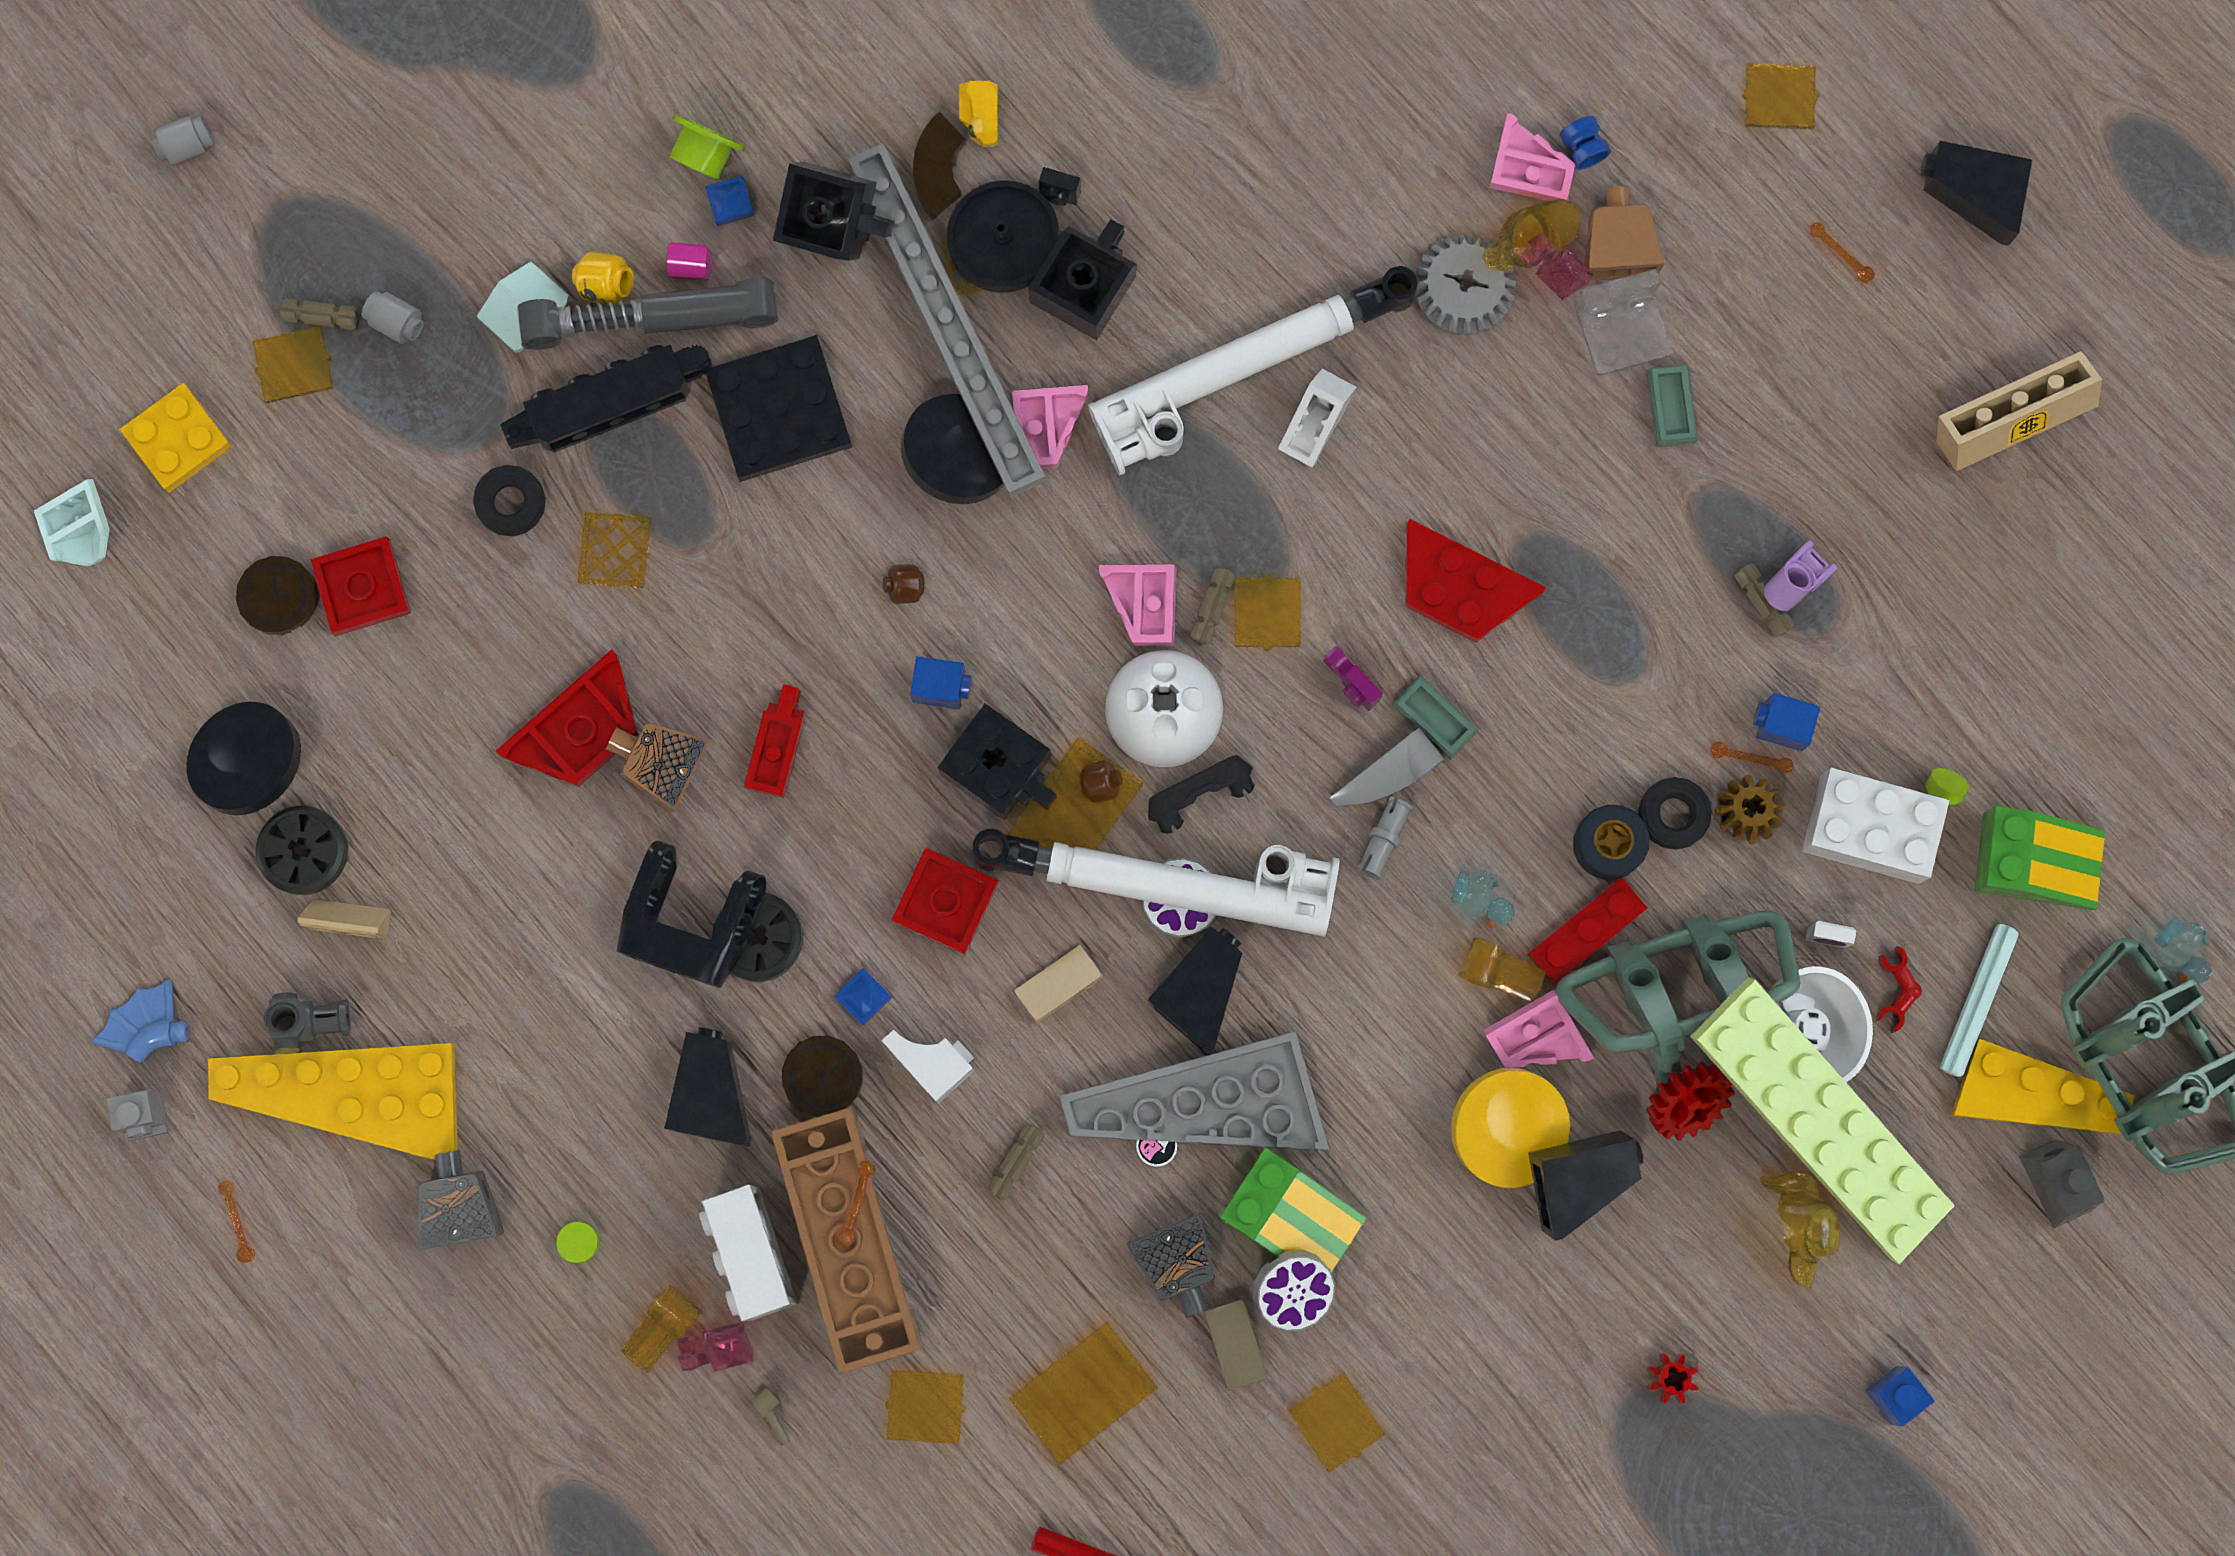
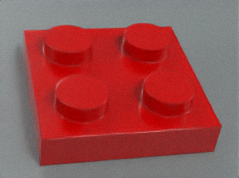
[310,536,411,637]
[891,847,999,955]

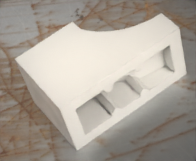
[1278,369,1357,467]
[881,1030,974,1104]

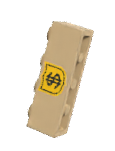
[1936,351,2103,471]

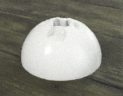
[1105,650,1223,767]
[1772,966,1873,1082]

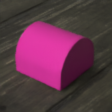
[667,242,713,280]

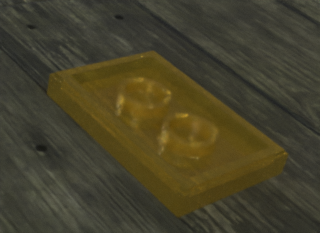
[1008,737,1143,850]
[1009,1321,1158,1465]

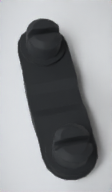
[1148,755,1255,834]

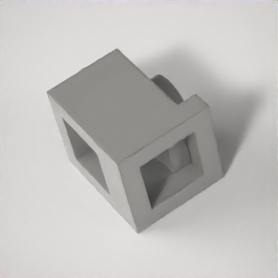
[106,1090,169,1141]

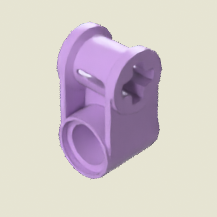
[1764,540,1838,611]

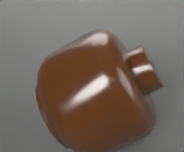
[883,565,924,604]
[1080,760,1123,803]

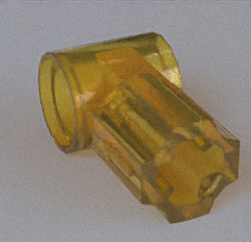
[1458,937,1546,1003]
[621,1285,703,1373]

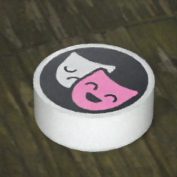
[1136,1140,1177,1167]

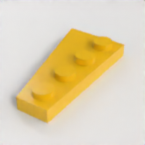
[1950,1039,2135,1135]

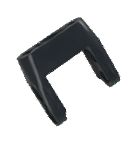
[616,841,767,988]

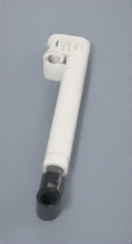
[1088,266,1418,476]
[972,828,1339,937]

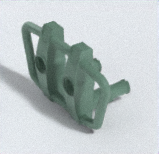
[1556,911,1800,1094]
[2061,938,2235,1174]

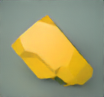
[959,81,999,147]

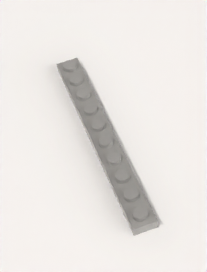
[848,143,1046,498]

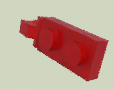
[743,684,805,798]

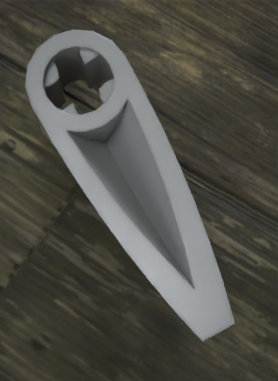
[1330,728,1444,806]

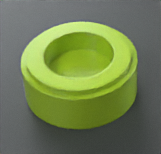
[1925,768,1969,805]
[556,1222,600,1263]

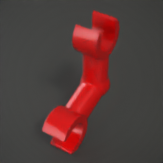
[1876,946,1922,1033]

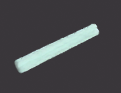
[1940,924,2019,1077]

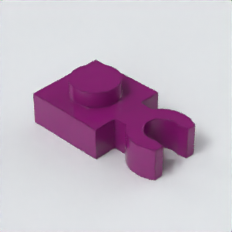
[1323,645,1383,712]

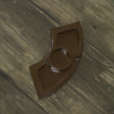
[913,112,966,220]

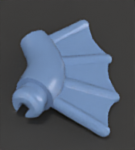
[92,979,190,1064]

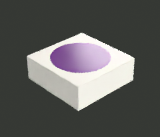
[1805,921,1856,948]

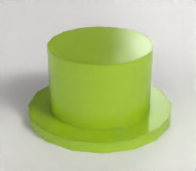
[669,113,746,179]

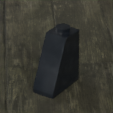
[1920,141,2033,246]
[1147,927,1242,1055]
[664,1027,751,1147]
[1528,1130,1643,1241]

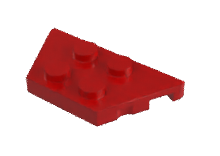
[1405,519,1546,643]
[496,649,639,787]

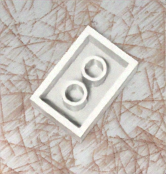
[1801,768,1950,884]
[699,1184,798,1321]

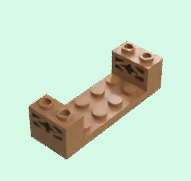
[771,1107,924,1374]

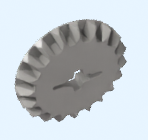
[1415,234,1517,334]

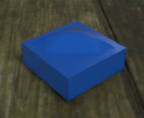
[705,176,755,226]
[834,968,892,1026]

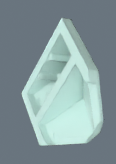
[476,261,570,353]
[34,479,110,566]

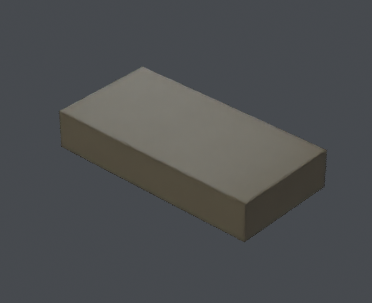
[1204,1299,1268,1391]

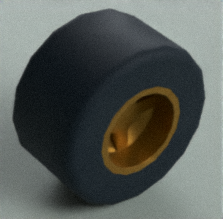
[1573,804,1649,880]

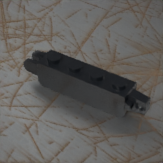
[500,344,713,453]

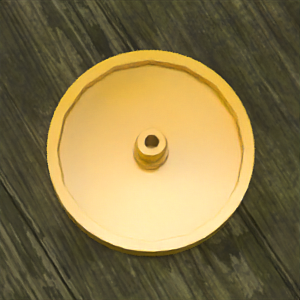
[1451,1068,1570,1188]

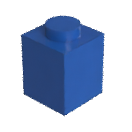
[910,656,972,709]
[1753,693,1821,751]
[1865,1366,1935,1427]

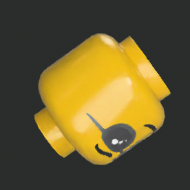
[572,251,633,305]

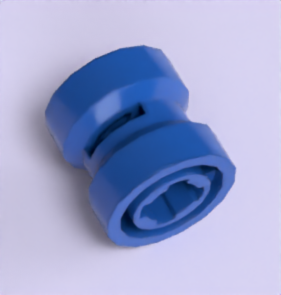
[1559,116,1611,170]

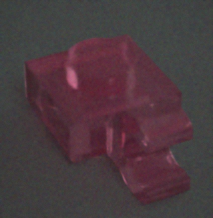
[1521,233,1593,300]
[677,1321,754,1372]

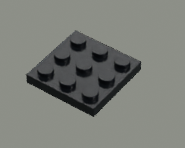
[705,335,852,482]

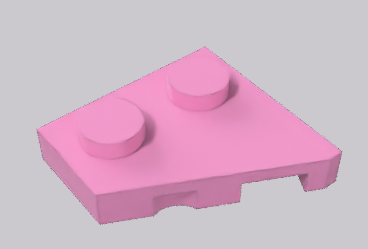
[1099,564,1177,646]

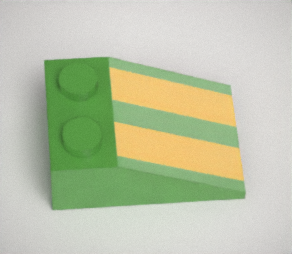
[1974,806,2105,911]
[1219,1148,1366,1272]

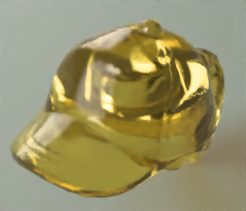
[1482,199,1580,271]
[1760,1172,1841,1288]

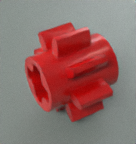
[1647,1354,1699,1404]

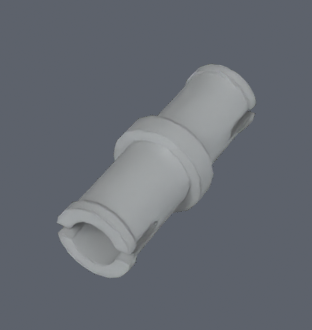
[1356,797,1413,880]

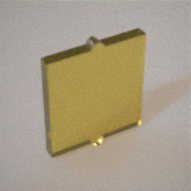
[1742,63,1819,130]
[253,326,334,404]
[1235,574,1300,651]
[885,1370,966,1444]
[1288,1373,1385,1473]

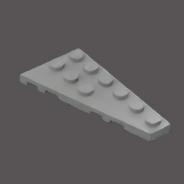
[1060,1031,1329,1151]

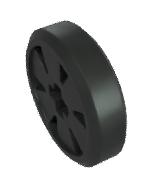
[256,806,348,895]
[712,893,803,982]

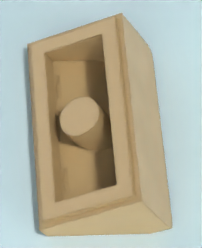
[297,900,391,940]
[1014,945,1103,1024]

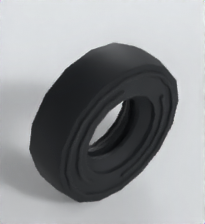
[473,465,546,536]
[1638,777,1712,850]

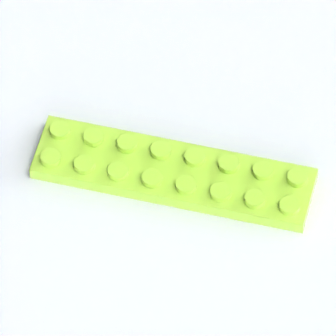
[1690,977,1955,1265]

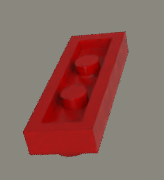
[1527,877,1648,986]

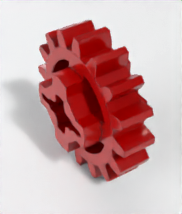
[1646,1061,1735,1141]

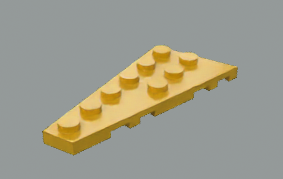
[208,1043,458,1160]

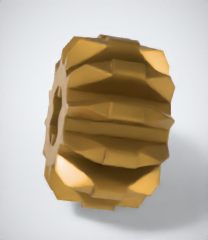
[1715,775,1785,844]

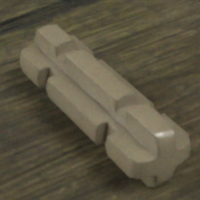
[280,298,359,330]
[1735,563,1794,637]
[1191,568,1235,645]
[987,1124,1044,1200]

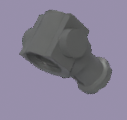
[264,992,351,1054]

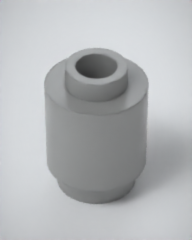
[151,115,214,165]
[362,291,424,344]

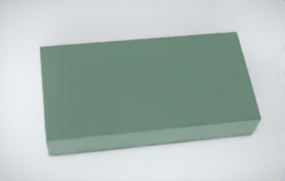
[1647,364,1698,447]
[1392,675,1479,760]

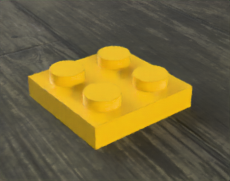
[119,383,233,493]

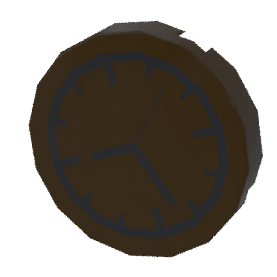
[236,556,318,635]
[782,1036,863,1117]

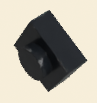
[1039,167,1081,206]

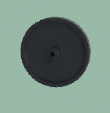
[947,180,1060,293]
[901,394,1004,504]
[186,702,301,815]

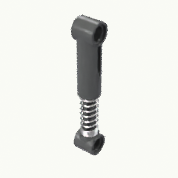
[517,278,778,350]

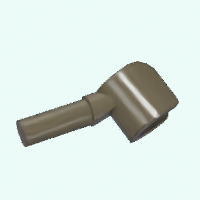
[753,1386,790,1446]

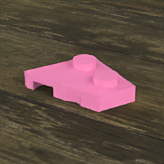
[1489,113,1575,205]
[1012,385,1088,469]
[1483,990,1594,1068]

